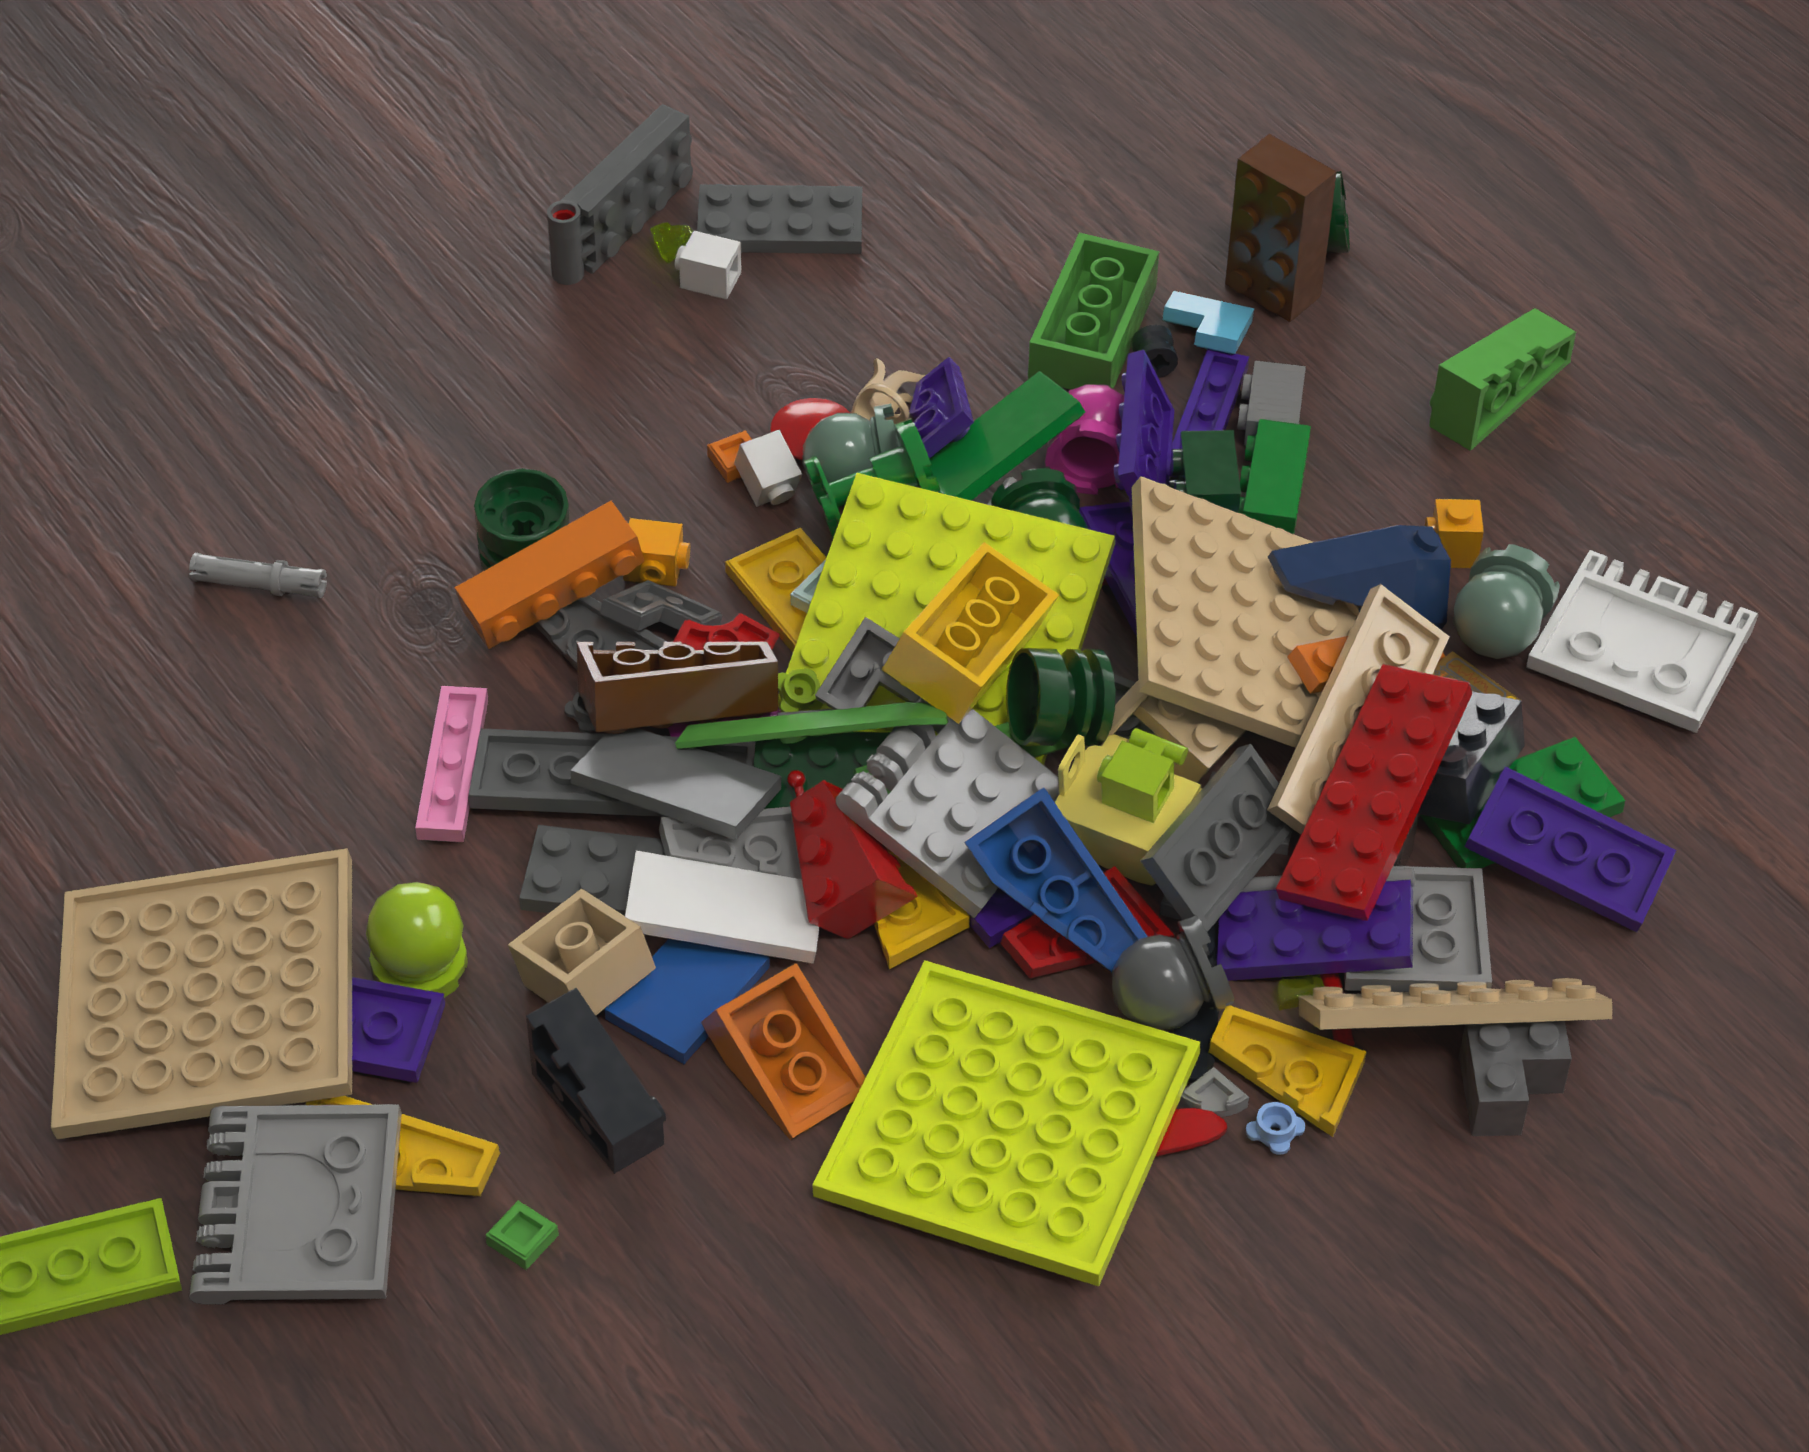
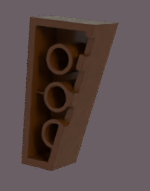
[577,642,778,734]

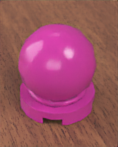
[1045,385,1124,495]

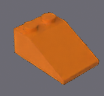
[701,963,866,1140]

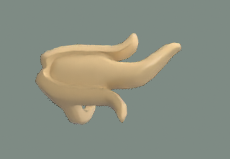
[851,358,926,424]

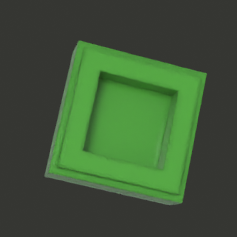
[486,1201,559,1270]

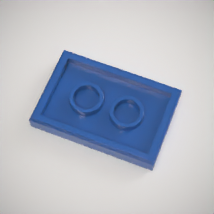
[605,939,770,1064]

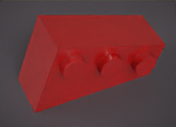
[790,780,918,939]

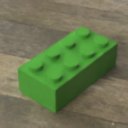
[1028,233,1159,390]

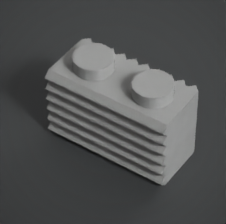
[1237,361,1306,446]

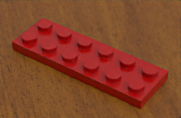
[1276,664,1472,921]

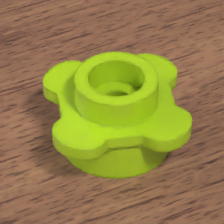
[778,668,823,712]

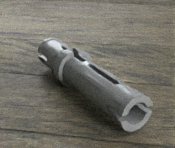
[189,552,327,598]

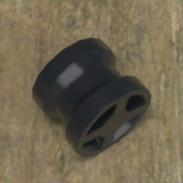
[1131,325,1178,378]

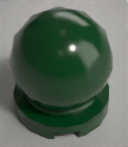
[991,468,1088,529]

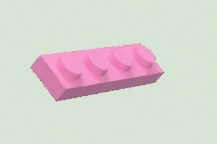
[415,686,488,842]

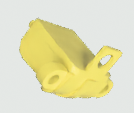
[1055,734,1202,886]

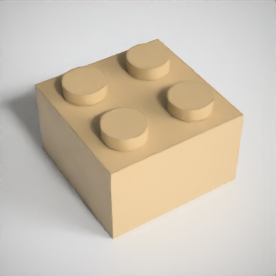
[508,888,656,1016]

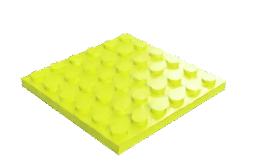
[778,473,1115,765]
[812,960,1200,1286]

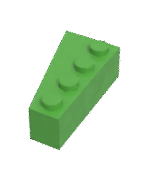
[1429,308,1576,451]

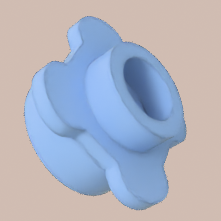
[1246,1102,1305,1155]

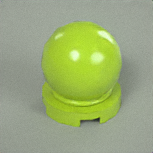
[366,882,468,998]

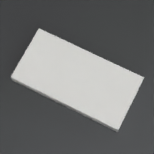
[625,851,819,963]

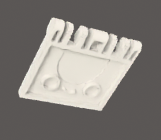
[1527,550,1758,733]

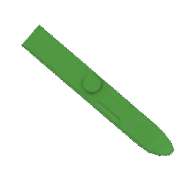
[675,702,948,749]

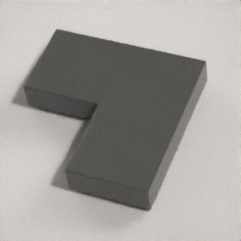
[600,580,723,631]

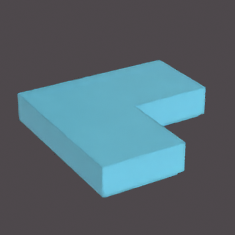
[1162,291,1254,354]

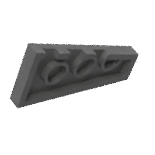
[533,596,667,670]

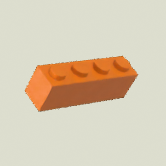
[455,501,645,649]

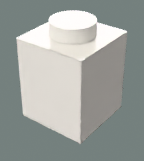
[675,231,741,299]
[734,430,802,507]

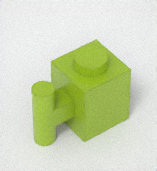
[1097,728,1188,823]

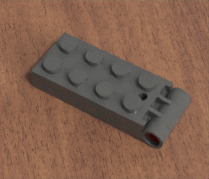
[547,104,693,285]

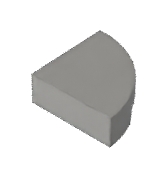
[1178,1067,1249,1117]

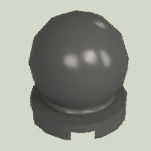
[1112,915,1234,1031]

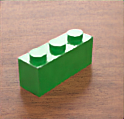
[1239,419,1311,534]

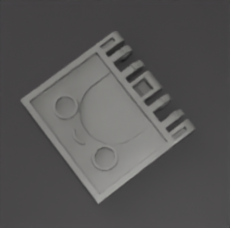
[836,697,1059,918]
[189,1104,402,1304]

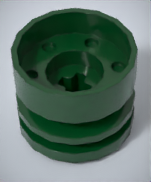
[474,468,570,570]
[1006,648,1116,746]

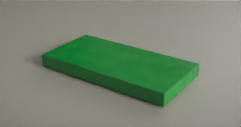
[929,371,1086,501]

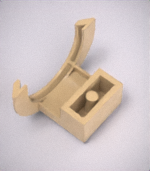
[1085,680,1246,783]

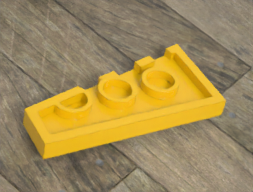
[305,1096,500,1196]

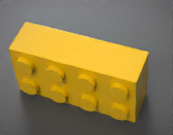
[882,542,1059,724]

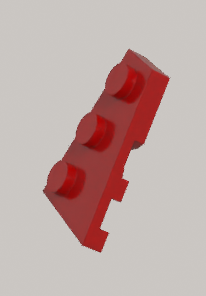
[1000,866,1174,978]

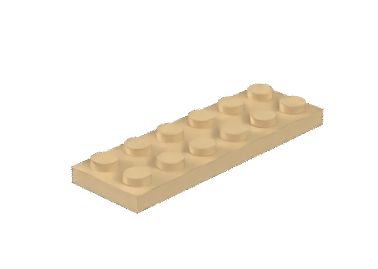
[1267,584,1449,834]
[1299,978,1612,1030]

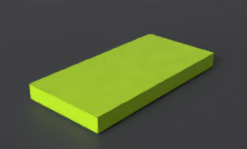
[0,1198,182,1335]

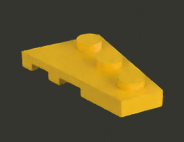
[874,848,970,969]
[1209,1005,1366,1137]

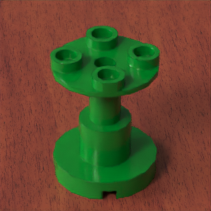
[804,418,941,538]

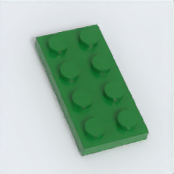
[1419,737,1626,869]

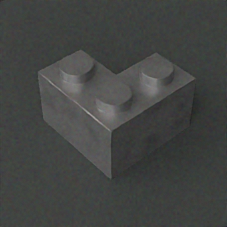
[815,617,920,710]
[1459,1021,1572,1136]

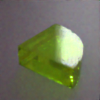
[650,222,693,264]
[1277,974,1325,1011]

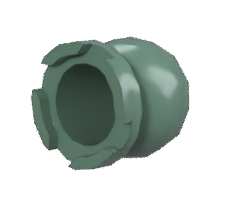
[802,403,900,483]
[1453,544,1560,659]

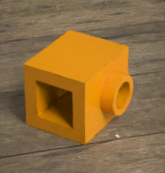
[1425,499,1484,568]
[623,518,690,586]

